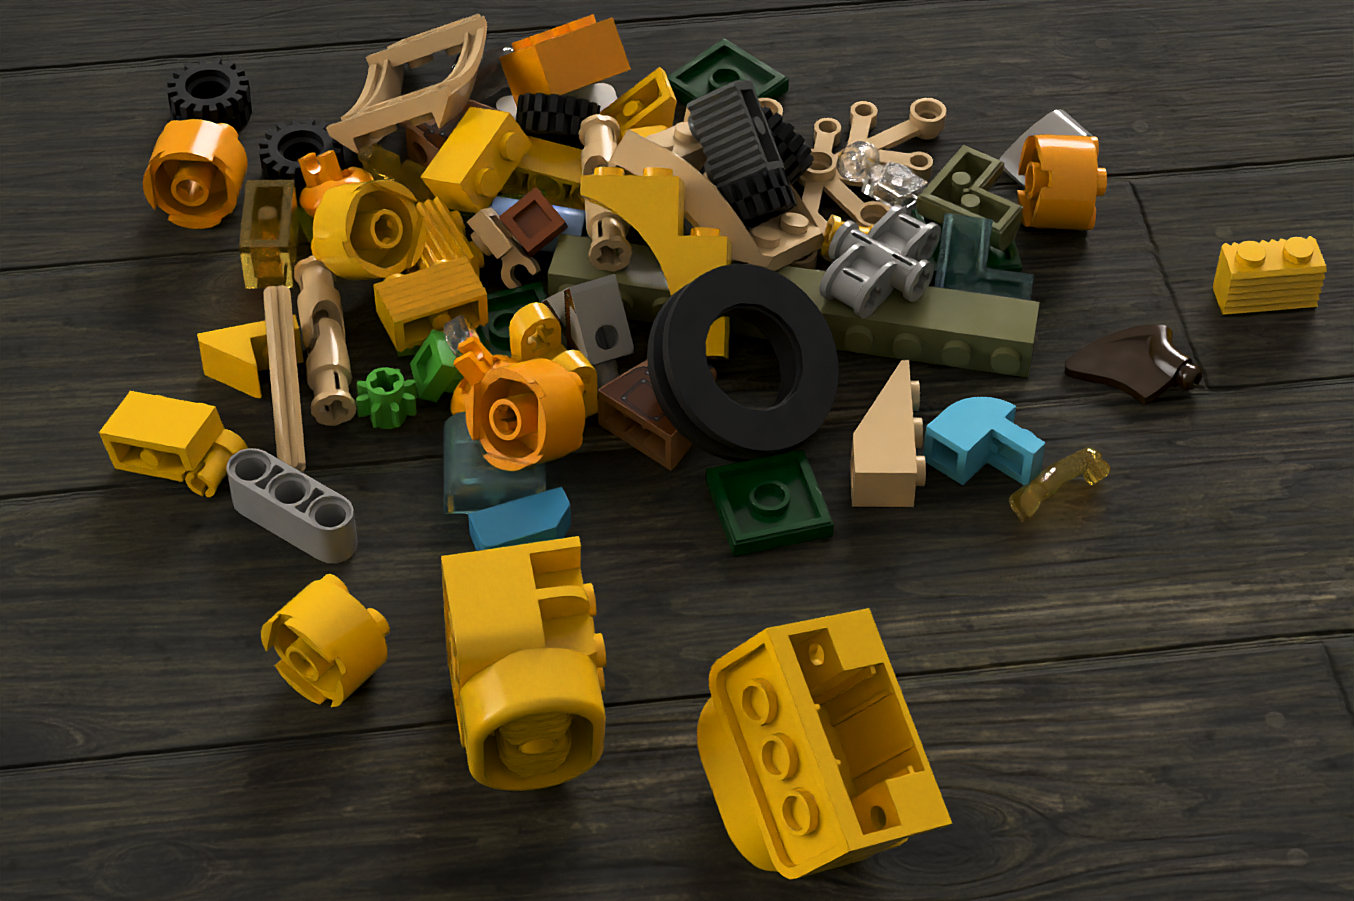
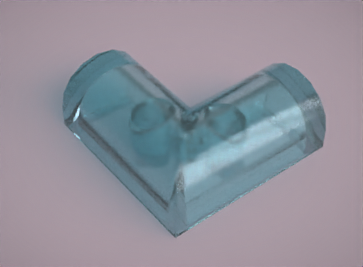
[934,213,1034,301]
[443,412,546,514]

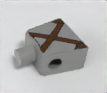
[541,274,634,396]

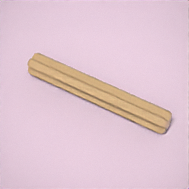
[263,285,306,472]

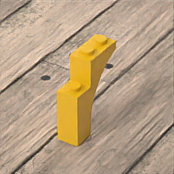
[580,167,732,360]

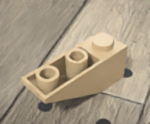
[850,360,926,507]

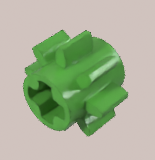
[356,367,417,429]

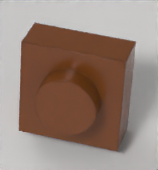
[499,187,568,257]

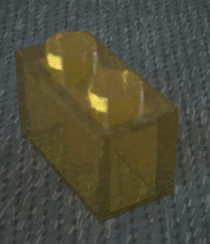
[239,180,300,288]

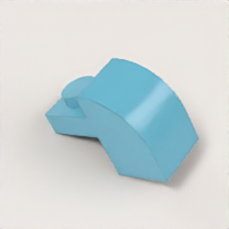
[923,397,1046,488]

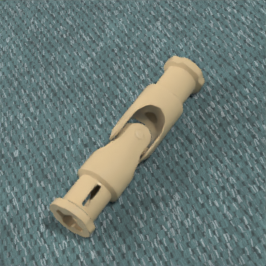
[579,114,632,272]
[293,255,357,426]

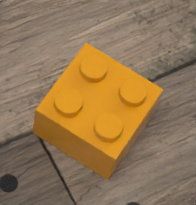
[499,14,631,107]

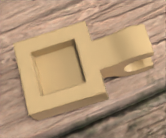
[467,207,541,289]

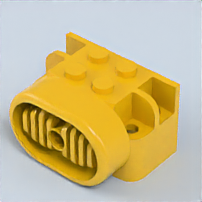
[441,536,607,791]
[697,608,952,879]

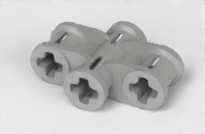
[819,205,941,319]

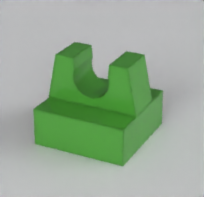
[410,330,464,402]

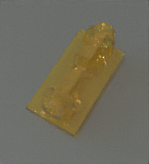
[358,143,435,206]

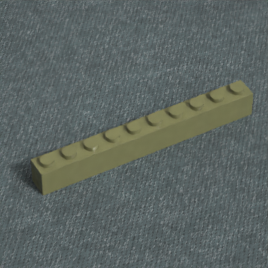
[548,234,1040,378]

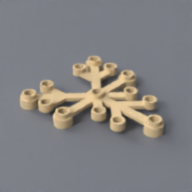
[695,98,946,270]

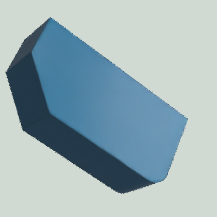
[468,487,571,551]

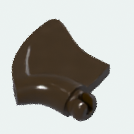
[1065,325,1202,405]

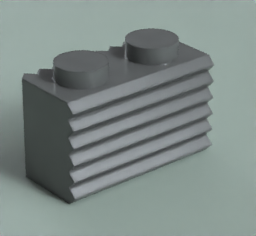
[687,80,785,190]

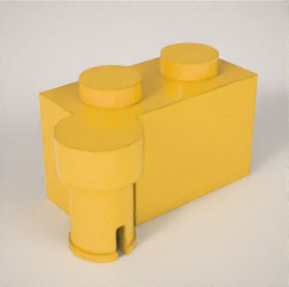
[99,391,248,497]

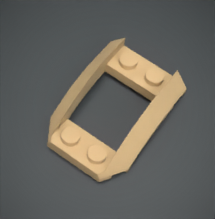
[326,14,487,155]
[608,107,824,271]

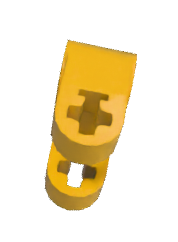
[509,302,598,418]

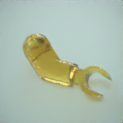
[1009,447,1111,522]

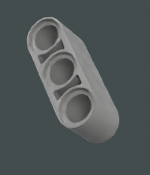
[226,448,358,564]

